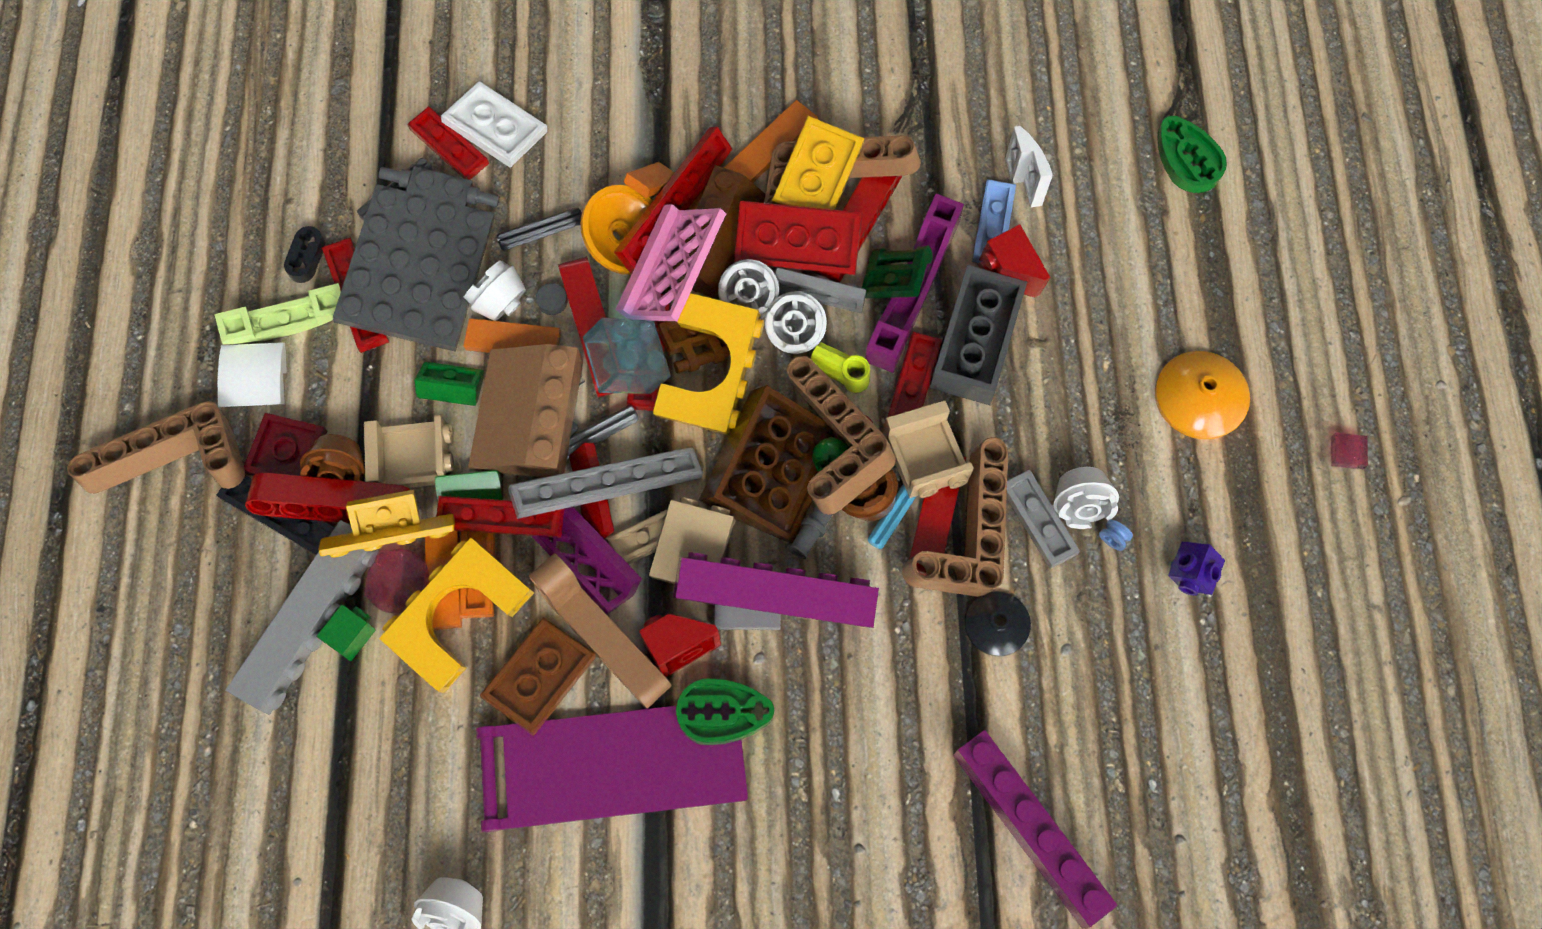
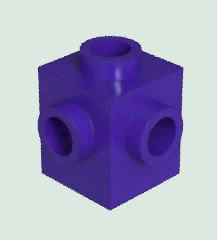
[1168,541,1225,596]

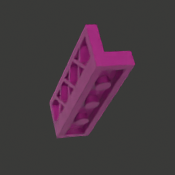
[532,507,642,615]

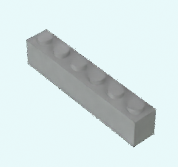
[225,520,380,715]

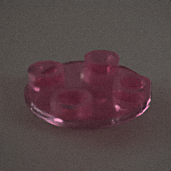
[364,549,429,613]

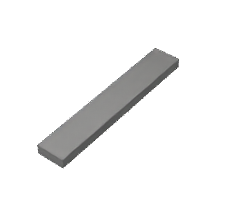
[508,446,703,519]

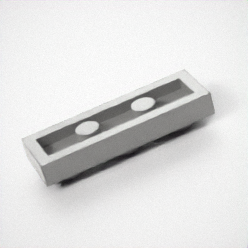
[775,268,866,314]
[1007,470,1080,569]

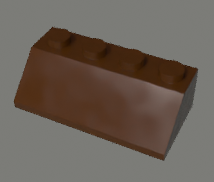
[673,165,766,300]

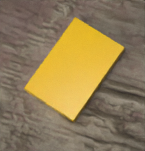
[772,116,864,210]

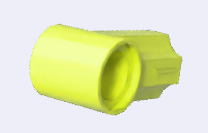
[811,342,870,393]

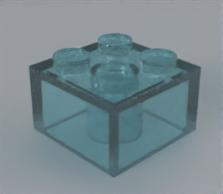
[583,318,671,394]

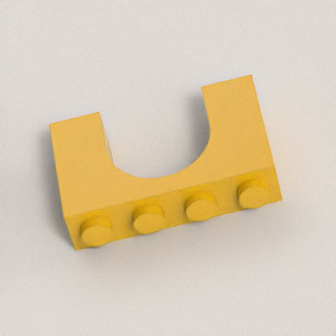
[653,293,764,435]
[379,538,534,693]

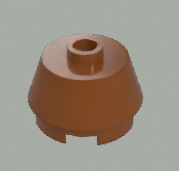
[300,434,365,481]
[842,469,898,521]

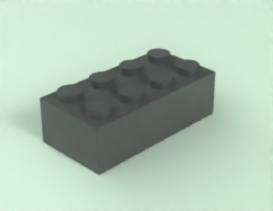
[930,265,1027,406]

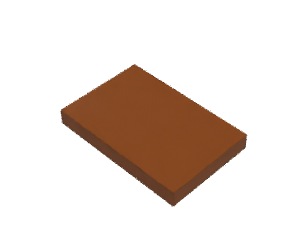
[480,617,596,736]

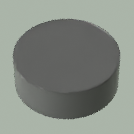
[536,283,568,315]

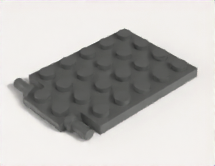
[333,166,500,352]

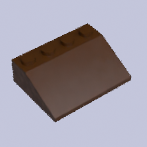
[699,385,840,543]

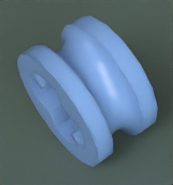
[1099,520,1133,551]

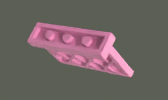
[615,204,726,326]

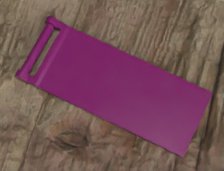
[476,703,748,832]

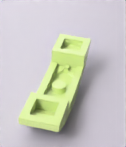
[214,283,341,344]

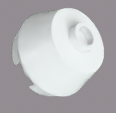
[718,259,779,319]
[464,260,526,321]
[765,291,827,354]
[1054,467,1119,529]
[412,877,483,929]

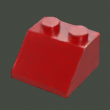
[978,224,1051,298]
[639,614,721,678]

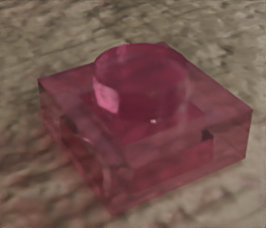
[1331,433,1368,470]

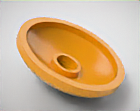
[580,185,653,275]
[1155,351,1250,439]

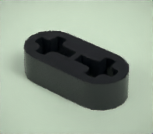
[284,226,326,283]

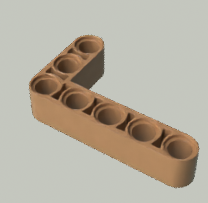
[764,135,921,204]
[787,356,896,515]
[67,401,245,494]
[902,437,1008,597]
[529,553,672,709]

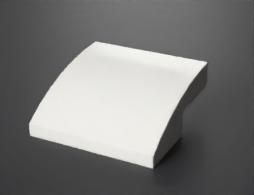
[1005,126,1053,207]
[218,343,287,407]

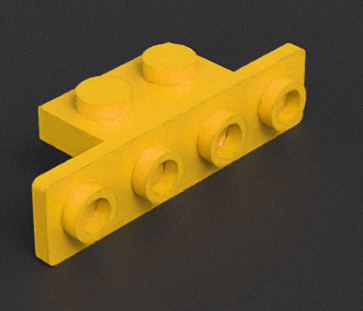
[318,490,455,558]

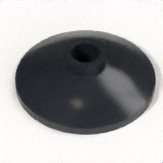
[965,591,1031,656]

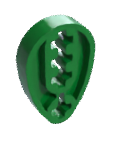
[1158,116,1227,193]
[676,678,774,745]

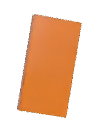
[623,162,675,198]

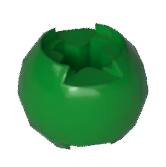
[812,437,849,472]

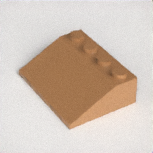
[468,344,583,477]

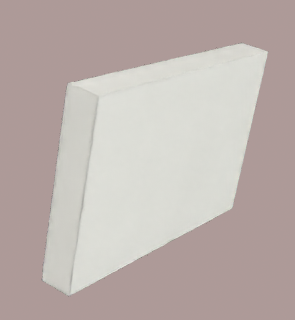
[441,81,547,168]

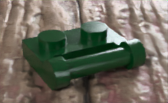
[861,246,933,299]

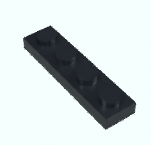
[216,475,335,556]

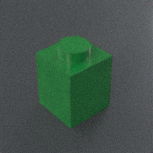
[316,605,376,661]

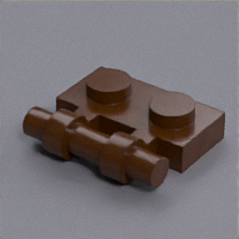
[657,321,731,374]

